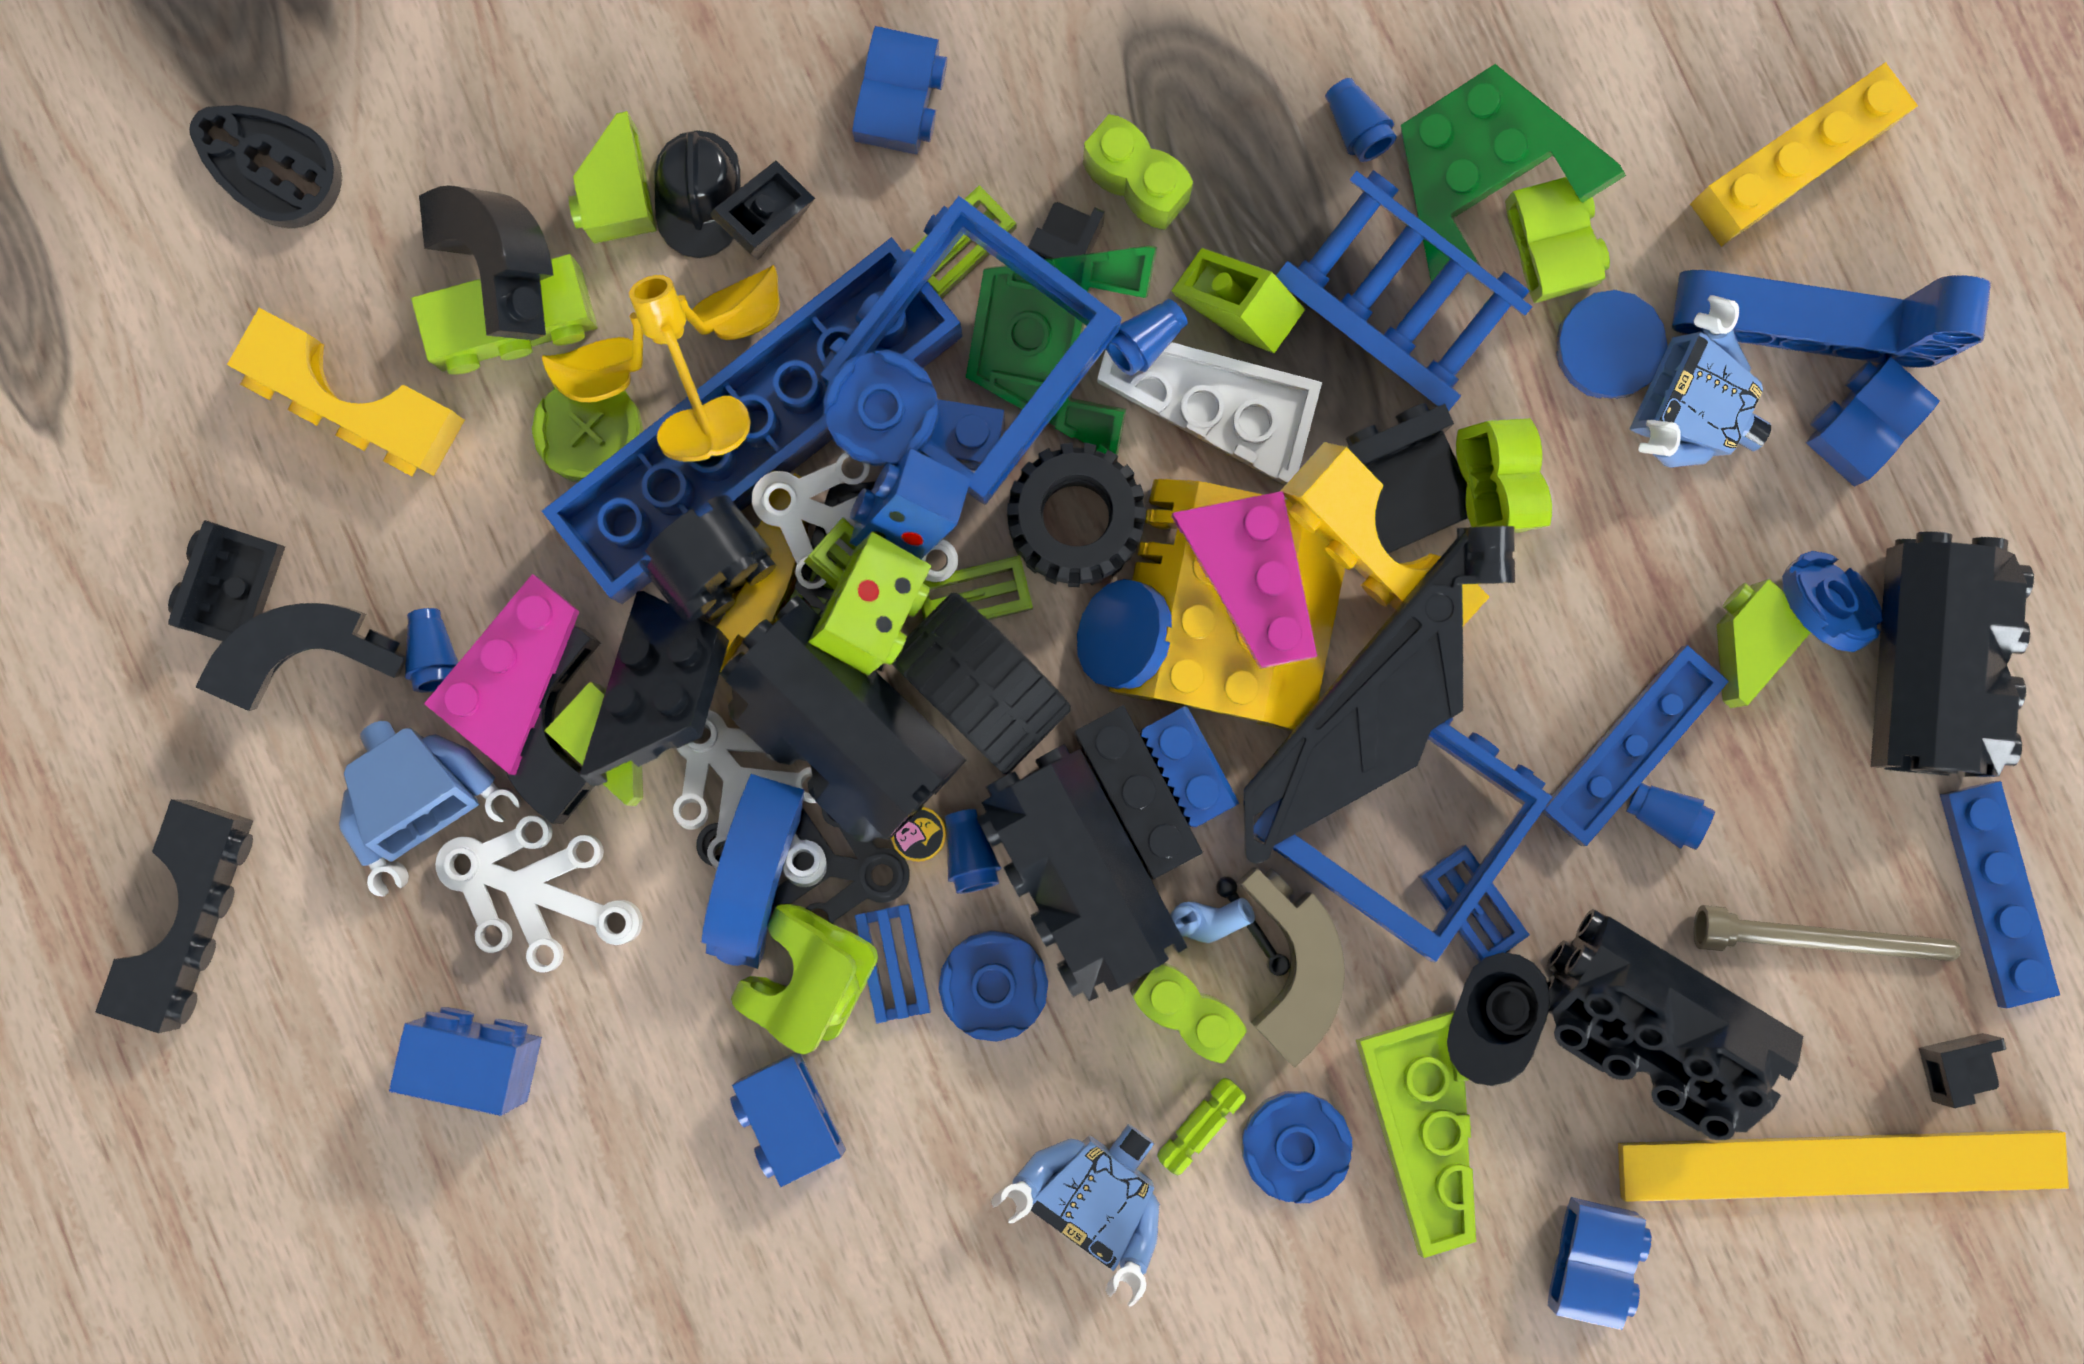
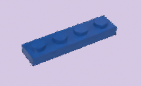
[1542,645,1729,846]
[1940,781,2060,1009]

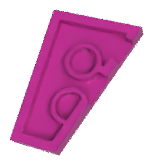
[1171,491,1317,669]
[424,574,580,775]

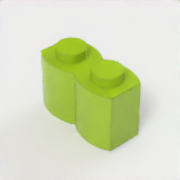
[1083,114,1193,230]
[1505,177,1610,303]
[1456,418,1552,533]
[1130,963,1247,1063]

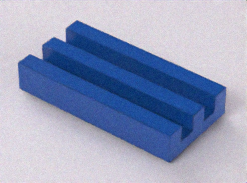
[1418,845,1530,962]
[855,903,931,1024]

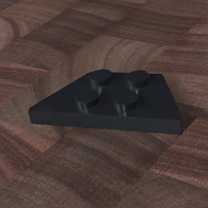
[580,591,729,786]

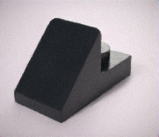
[710,161,815,260]

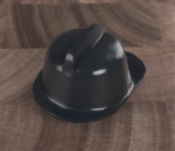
[654,130,741,258]
[1447,953,1550,1086]

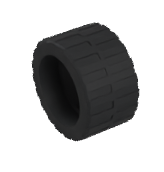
[892,593,1071,774]

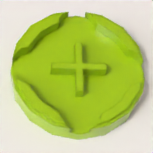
[532,387,644,483]

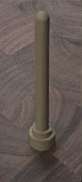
[1694,905,1961,961]

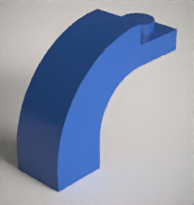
[701,774,805,969]

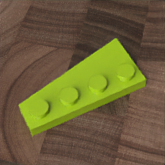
[1356,1010,1476,1258]

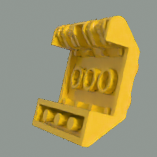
[1109,479,1345,731]

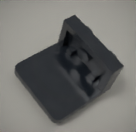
[1346,403,1468,554]

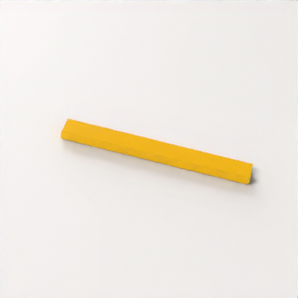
[1618,1130,2069,1202]

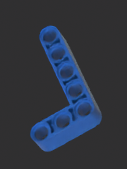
[1672,270,1991,368]

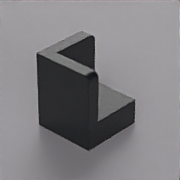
[1028,202,1105,260]
[1919,1033,2007,1109]

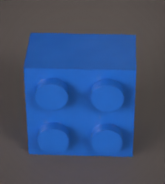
[389,1007,542,1116]

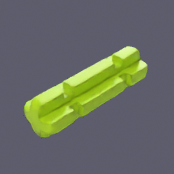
[1157,1078,1246,1176]

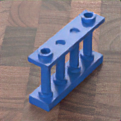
[1276,170,1532,411]

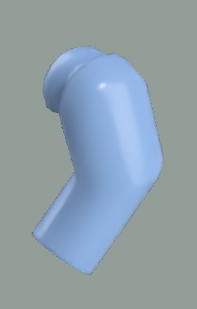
[1170,898,1255,943]

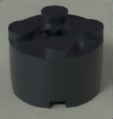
[639,495,776,621]

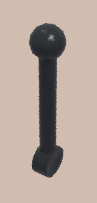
[1216,876,1290,976]

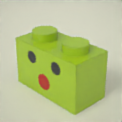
[808,532,931,676]

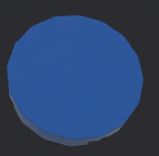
[1556,290,1668,399]
[824,350,939,466]
[1782,551,1883,652]
[1077,579,1172,689]
[938,930,1048,1042]
[1242,1091,1352,1203]

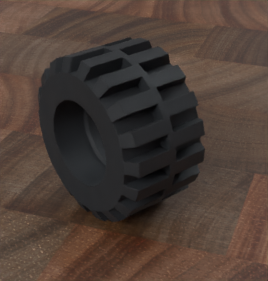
[1007,442,1146,587]

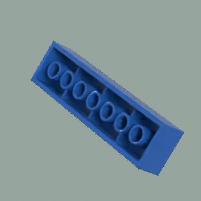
[542,237,963,604]

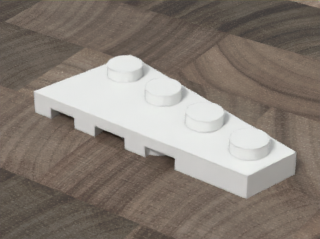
[1097,342,1322,486]

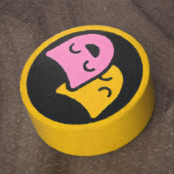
[891,807,947,862]

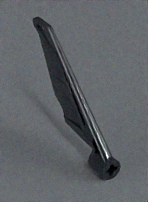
[1243,526,1515,864]

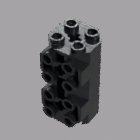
[1870,531,2034,778]
[720,595,967,843]
[976,744,1188,1002]
[1535,909,1804,1140]

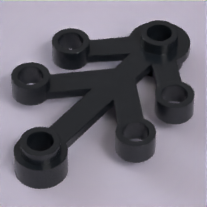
[696,807,910,925]

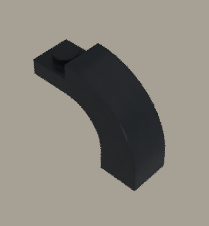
[419,185,554,340]
[195,603,406,711]
[505,625,601,824]

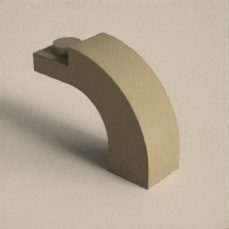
[1237,867,1345,1068]

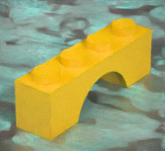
[1690,62,1918,247]
[227,308,465,477]
[1281,442,1489,627]

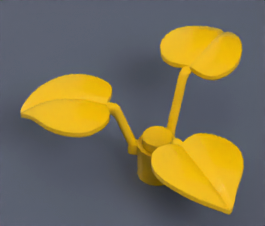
[542,265,780,462]

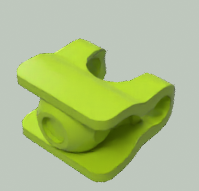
[731,904,878,1054]

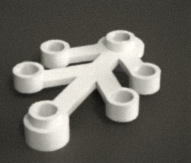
[752,452,958,589]
[673,710,827,887]
[435,816,643,972]

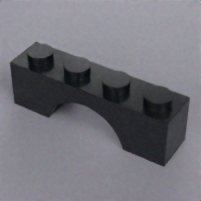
[95,799,253,1034]

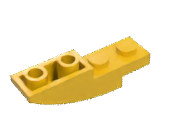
[717,473,809,677]

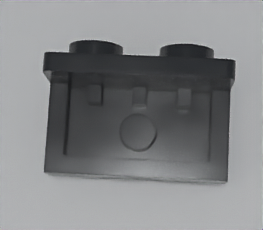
[168,520,285,642]

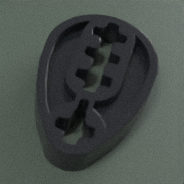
[189,105,342,228]

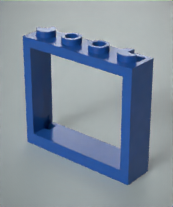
[820,196,1122,505]
[1254,717,1552,962]

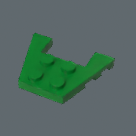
[1401,64,1626,283]
[966,245,1157,455]

